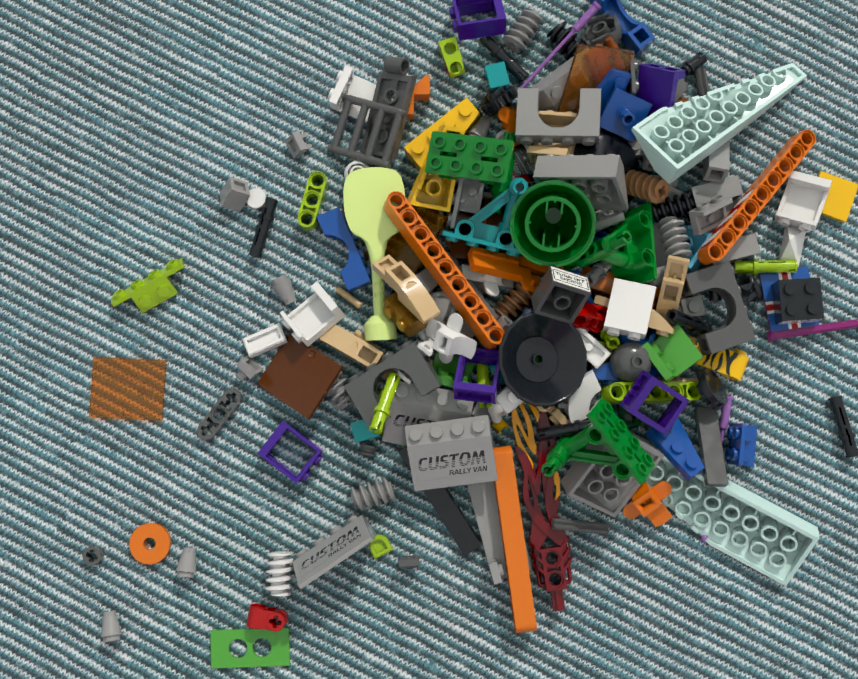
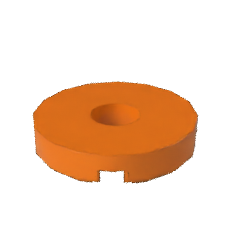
[129,523,172,565]

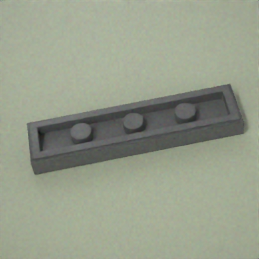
[694,406,728,487]

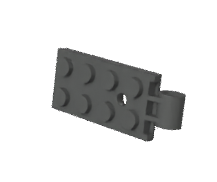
[360,56,417,160]

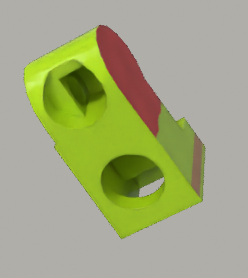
[437,36,465,78]

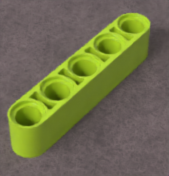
[601,382,702,404]

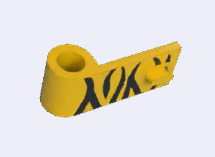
[689,336,749,382]

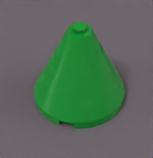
[510,180,596,267]

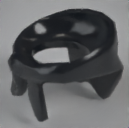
[737,273,764,303]

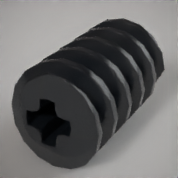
[546,21,588,61]
[651,190,696,223]

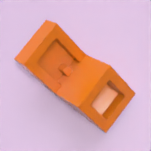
[406,75,430,120]

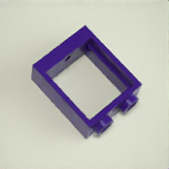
[449,0,506,41]
[453,347,501,404]
[619,370,689,435]
[257,421,324,484]

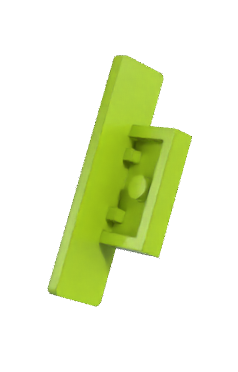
[111,258,184,313]

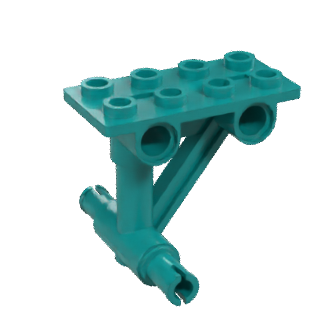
[442,178,528,257]

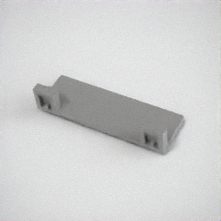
[467,482,532,585]

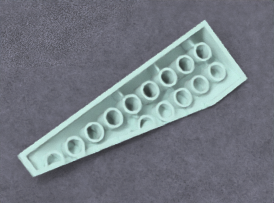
[631,63,807,184]

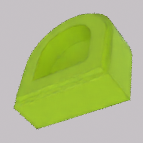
[369,534,393,559]

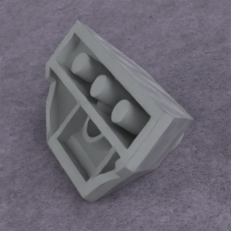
[531,46,595,112]

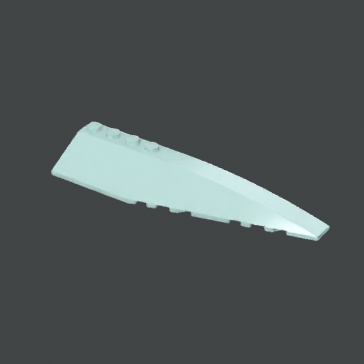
[639,436,819,586]

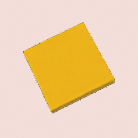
[817,171,858,223]

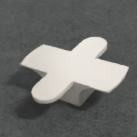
[462,264,513,297]
[426,313,477,364]

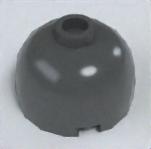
[581,13,623,49]
[609,342,653,382]

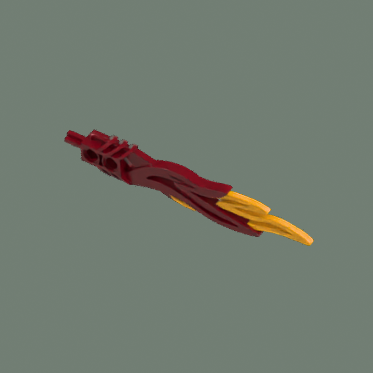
[511,402,572,611]

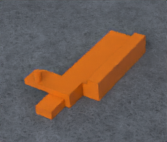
[467,246,541,292]

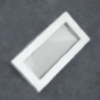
[778,225,806,267]

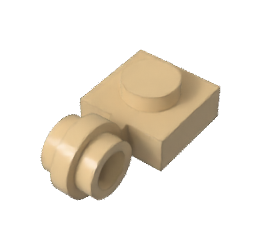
[536,406,571,426]

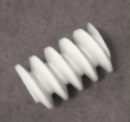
[265,551,293,596]

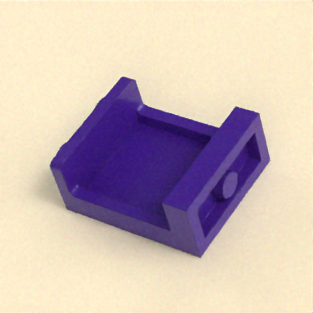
[635,63,686,118]

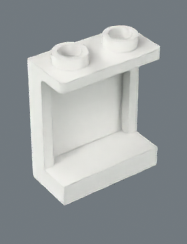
[775,171,832,232]
[603,278,656,341]
[280,281,346,347]

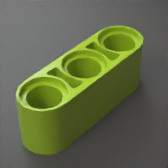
[297,171,328,231]

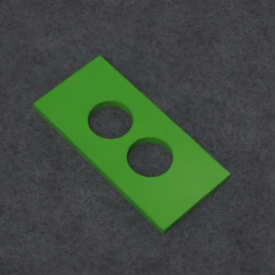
[210,627,290,669]

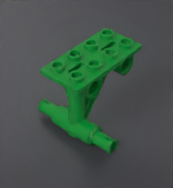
[425,131,516,215]
[562,202,657,284]
[541,398,655,485]

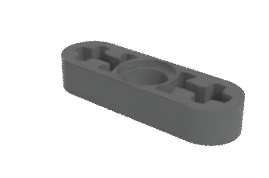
[197,389,242,440]

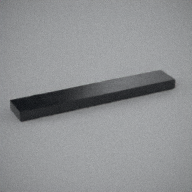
[398,446,483,556]

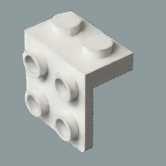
[328,65,376,123]

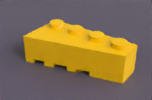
[404,98,480,172]
[407,125,465,212]

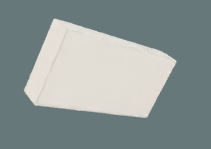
[243,323,288,358]

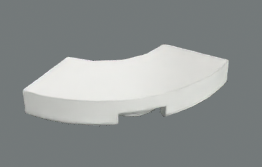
[567,370,602,423]

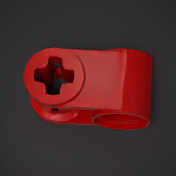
[573,302,608,333]
[246,604,289,632]

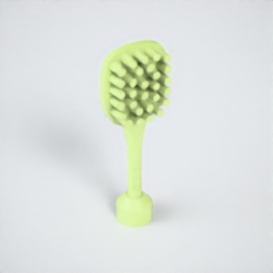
[343,167,405,341]

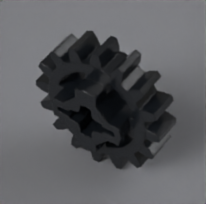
[476,85,518,117]

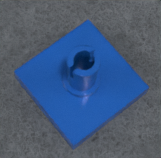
[600,87,652,142]

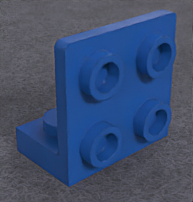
[725,423,757,467]

